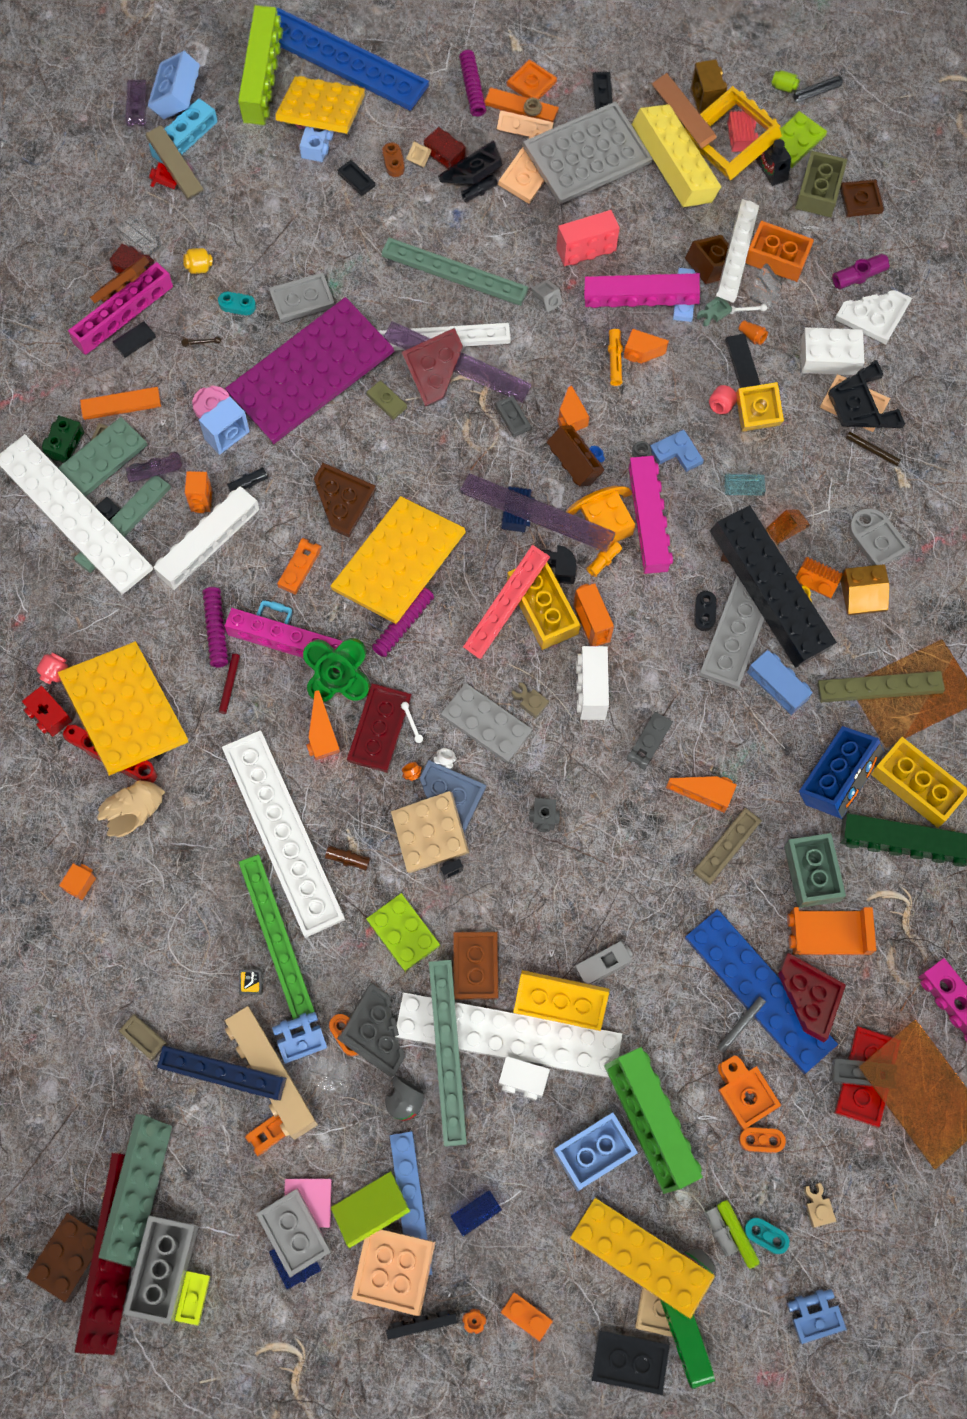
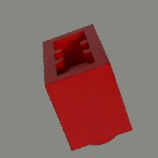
[22,685,72,737]

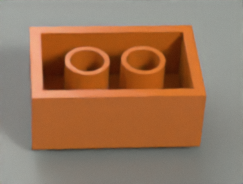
[745,221,814,282]

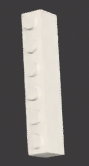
[154,486,259,590]

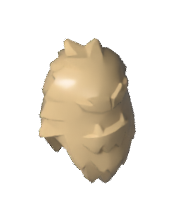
[97,780,165,837]

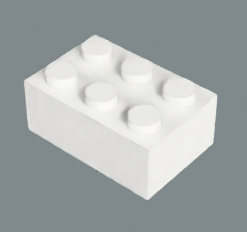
[801,327,864,375]
[576,646,609,720]

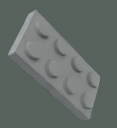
[441,683,533,764]

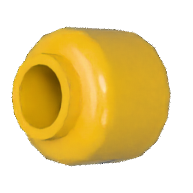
[183,248,212,274]

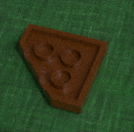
[314,463,376,537]

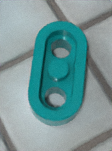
[218,292,256,315]
[744,1218,790,1254]

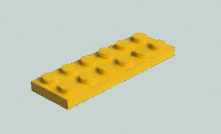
[570,1198,715,1319]

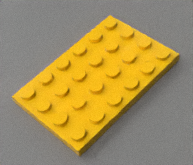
[330,496,466,624]
[58,641,188,776]

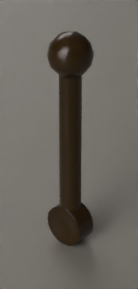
[181,336,221,347]

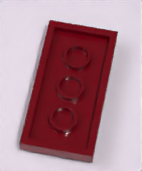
[347,683,412,773]

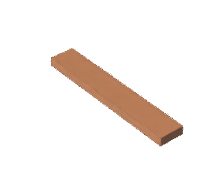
[652,73,717,148]

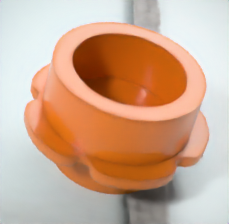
[402,762,422,781]
[463,1309,486,1334]

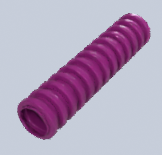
[459,50,486,117]
[202,587,228,668]
[372,587,434,657]

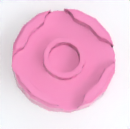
[192,385,229,419]

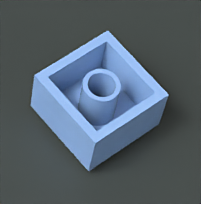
[199,396,250,455]

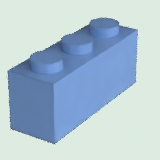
[747,650,813,715]

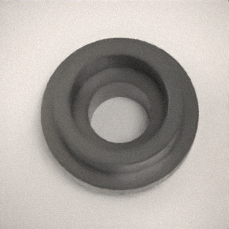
[632,441,651,457]

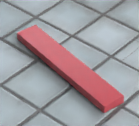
[463,545,550,659]

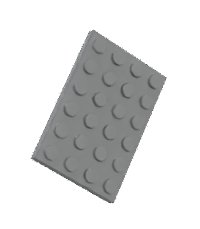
[522,101,653,205]

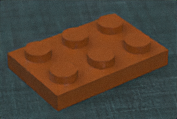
[90,256,149,304]
[453,932,498,1000]

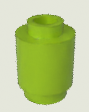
[772,70,800,93]

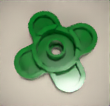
[303,638,370,702]

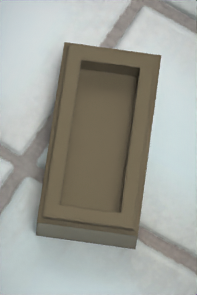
[119,1014,167,1061]

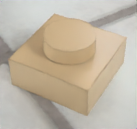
[406,142,432,167]

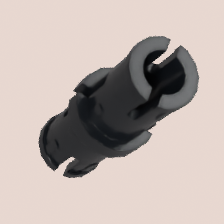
[461,174,498,202]
[227,467,268,492]

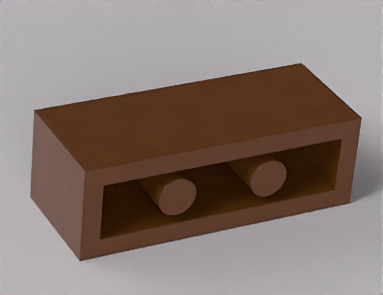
[547,426,605,487]

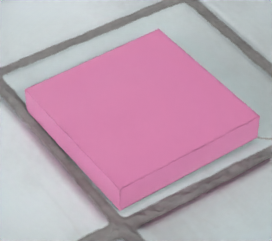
[284,1179,332,1228]

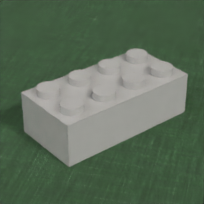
[123,1216,199,1324]

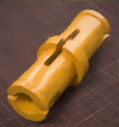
[586,540,622,577]

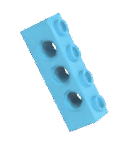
[149,98,218,163]

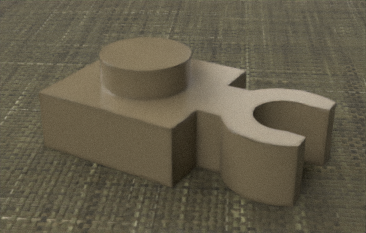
[511,682,549,719]

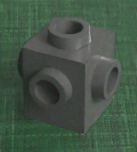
[529,798,560,832]

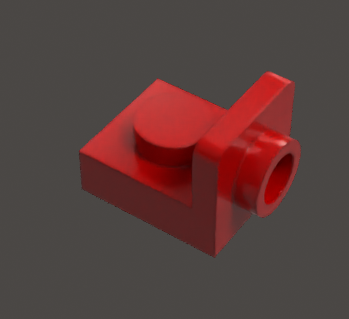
[149,162,177,189]

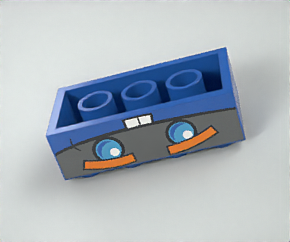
[799,726,885,819]

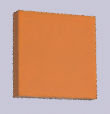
[507,59,557,100]

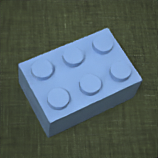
[148,51,200,120]
[553,1113,638,1192]

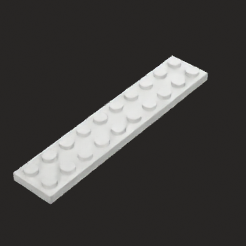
[0,434,153,595]
[222,730,345,938]
[395,993,622,1078]

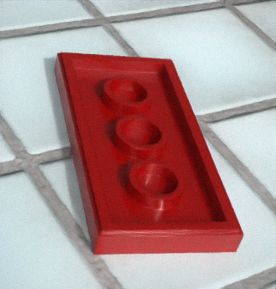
[834,1026,901,1128]

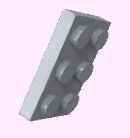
[269,272,335,323]
[256,1189,332,1277]

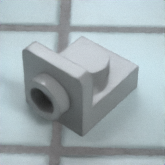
[532,280,563,312]

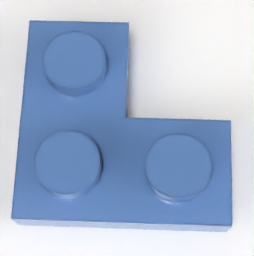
[650,430,704,472]

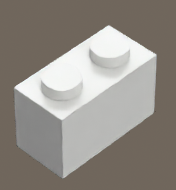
[498,1056,550,1100]

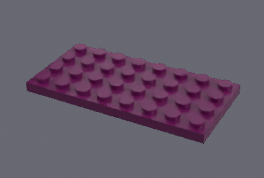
[225,297,394,445]

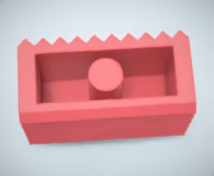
[727,111,758,152]

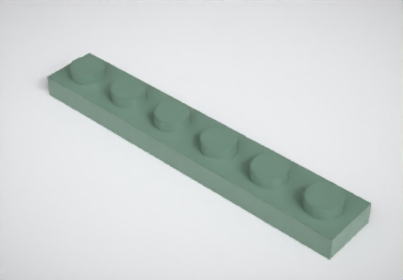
[74,474,171,573]

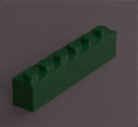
[840,813,967,867]

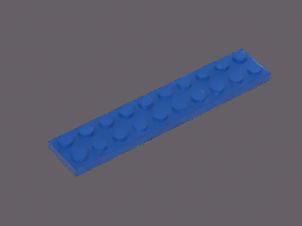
[277,7,429,111]

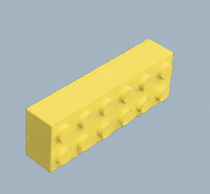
[632,105,721,207]

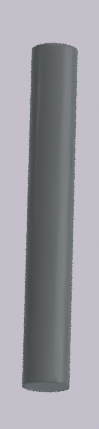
[717,996,766,1053]

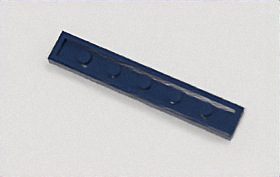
[157,1046,286,1101]

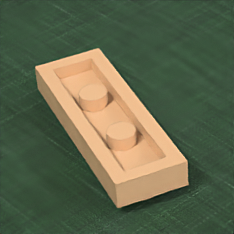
[497,110,554,137]

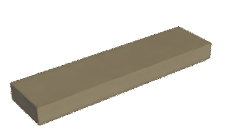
[145,125,203,200]
[693,808,762,886]

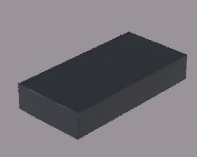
[337,160,375,196]
[112,321,156,358]

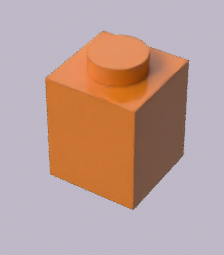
[59,863,96,900]

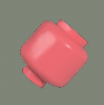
[709,385,737,414]
[36,652,68,685]

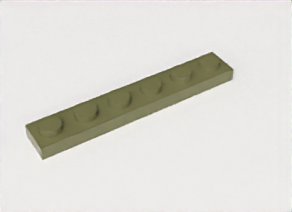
[817,671,945,703]

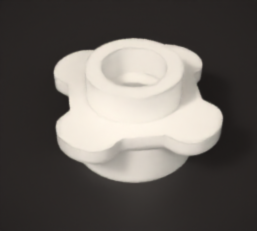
[433,748,457,769]

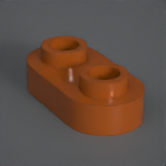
[382,142,405,177]

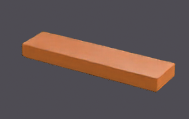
[485,87,559,122]
[80,387,161,420]

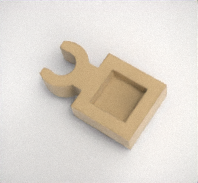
[804,1183,836,1228]

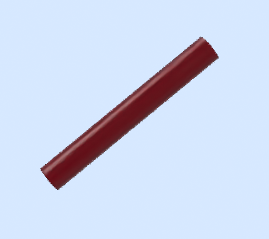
[218,654,240,714]

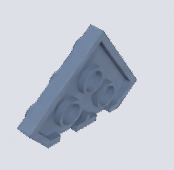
[420,760,486,834]

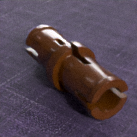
[325,845,370,871]

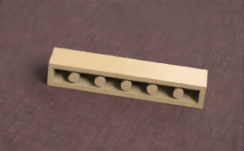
[225,1006,318,1140]

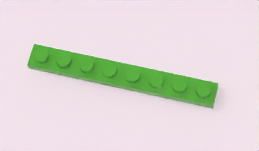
[239,854,315,1019]

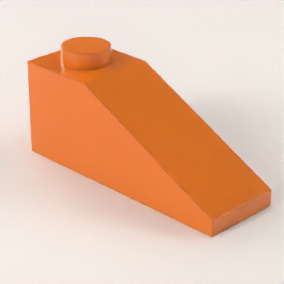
[306,690,340,760]
[666,776,737,813]

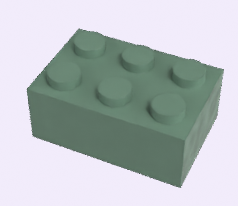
[784,833,846,908]

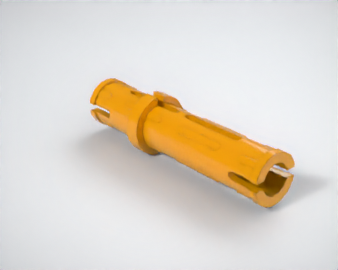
[608,329,623,386]

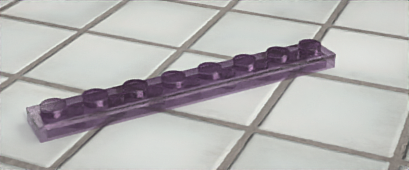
[460,473,615,552]

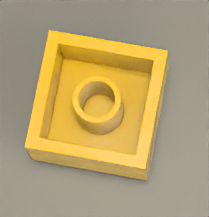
[736,382,784,432]

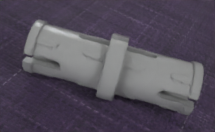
[703,1206,739,1257]

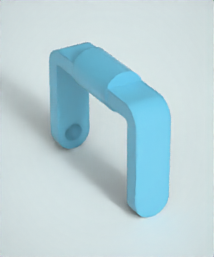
[256,600,293,625]

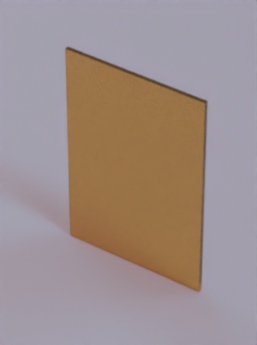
[857,639,967,748]
[859,1019,967,1170]

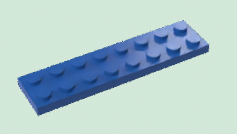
[685,909,838,1074]

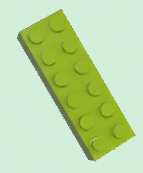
[238,5,283,125]

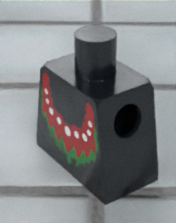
[756,139,791,186]

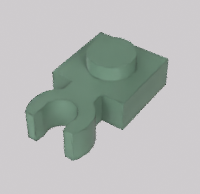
[697,297,732,327]

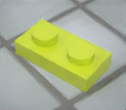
[175,1271,211,1325]

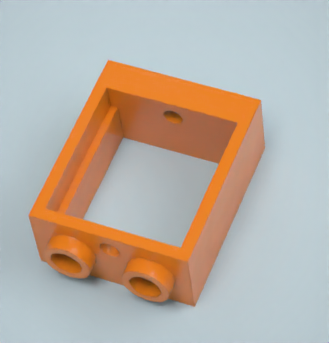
[573,583,614,646]

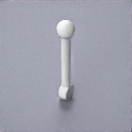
[730,304,767,314]
[401,702,423,743]

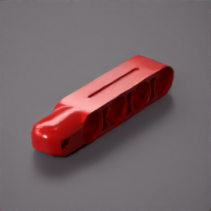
[63,725,157,783]

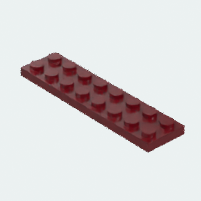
[74,1153,131,1355]

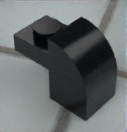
[541,545,576,584]

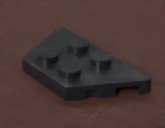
[438,140,503,184]

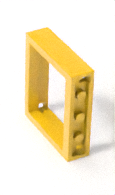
[685,86,782,181]

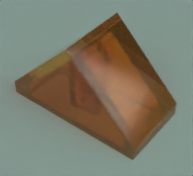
[766,509,810,545]

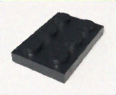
[591,1330,670,1395]

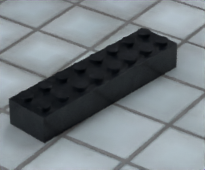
[710,505,837,668]

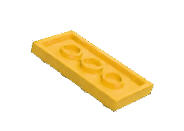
[513,970,609,1031]

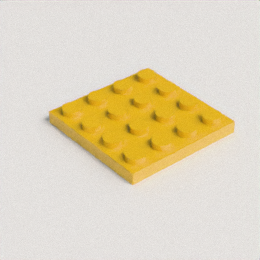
[276,76,365,134]

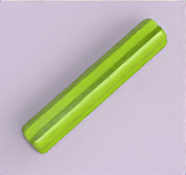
[717,1200,760,1269]

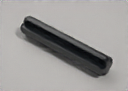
[793,75,843,102]

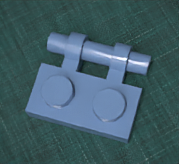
[272,1012,327,1064]
[787,1289,846,1344]

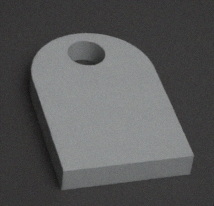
[849,509,911,565]

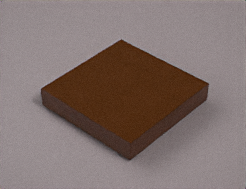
[840,179,884,217]

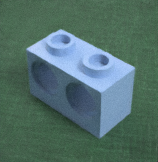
[300,126,333,162]

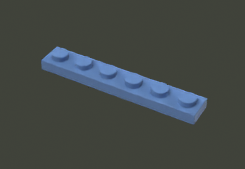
[390,1132,432,1275]

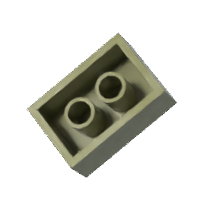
[795,151,848,218]

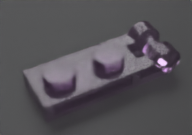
[125,80,147,126]
[126,452,182,483]

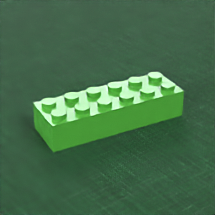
[604,1047,703,1194]

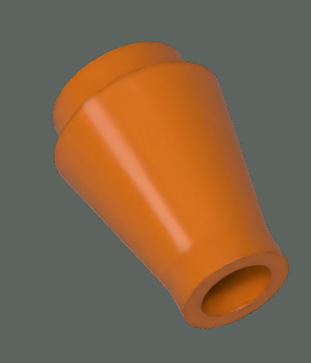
[739,320,768,345]

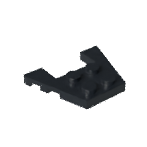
[828,360,905,428]

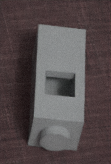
[574,941,633,985]

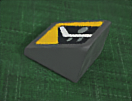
[239,970,263,995]

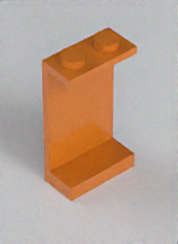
[787,907,876,955]

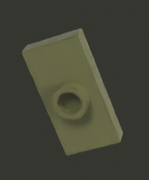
[366,380,407,420]

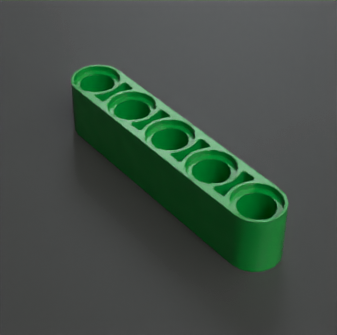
[660,1299,715,1390]

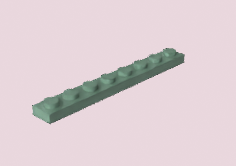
[381,238,528,306]
[429,960,467,1146]

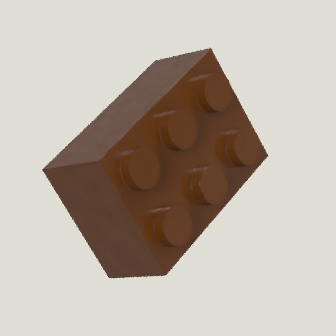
[26,1213,97,1303]

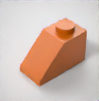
[623,329,669,364]
[557,386,589,431]

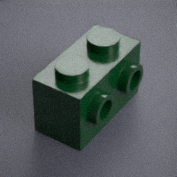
[42,415,84,463]

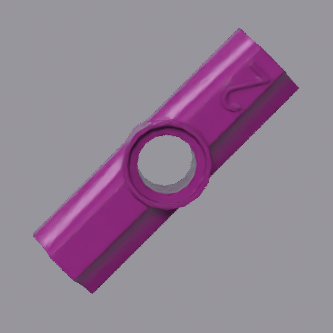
[832,254,890,290]

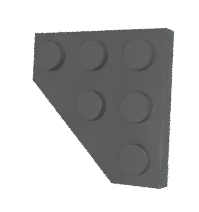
[337,983,405,1077]

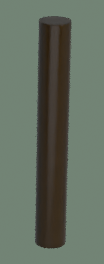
[846,431,901,466]

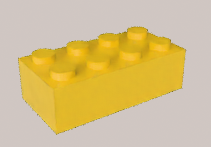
[507,562,580,650]
[871,737,967,828]

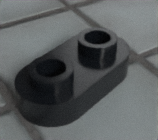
[694,591,716,631]

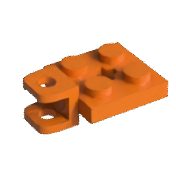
[717,1055,781,1130]

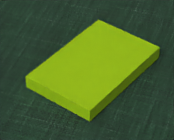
[330,1171,411,1248]

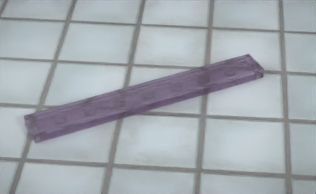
[384,321,532,403]

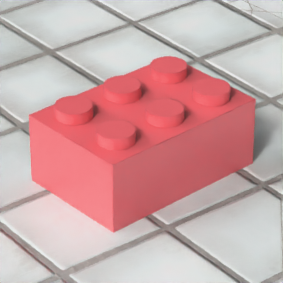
[556,210,620,267]

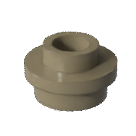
[524,98,542,116]

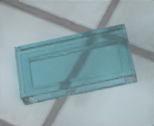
[724,474,765,495]

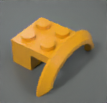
[561,486,635,550]

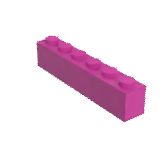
[584,273,700,308]
[628,456,673,574]

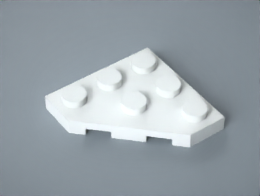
[835,290,912,344]

